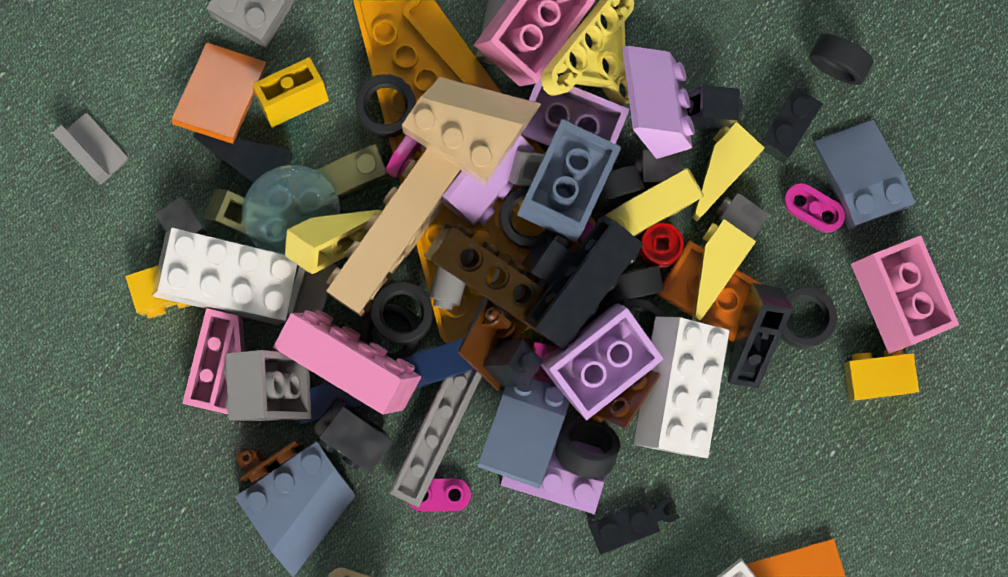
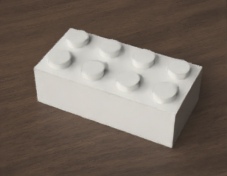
[152,228,297,325]
[634,316,729,458]

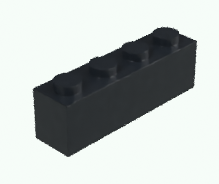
[524,215,643,349]

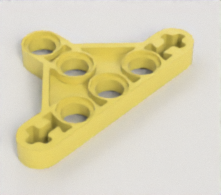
[541,0,634,105]

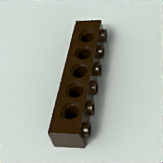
[424,223,597,347]

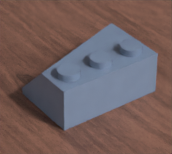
[235,441,356,577]

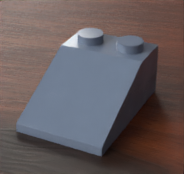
[517,119,621,243]
[813,120,915,231]
[477,378,570,489]

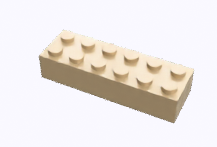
[326,145,462,318]

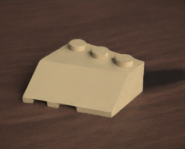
[402,77,541,186]

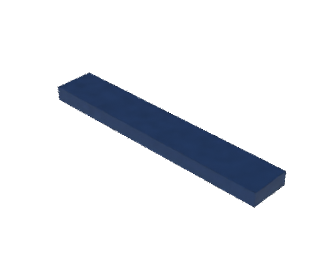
[298,338,475,426]

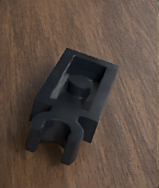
[588,498,679,555]

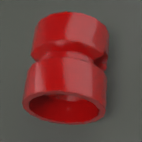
[639,223,684,269]

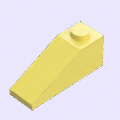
[692,122,765,222]
[598,168,704,237]
[285,210,382,274]
[692,219,756,322]

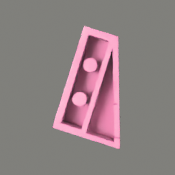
[182,308,246,414]

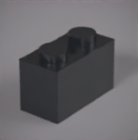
[687,85,743,132]
[760,87,823,163]
[313,397,393,473]

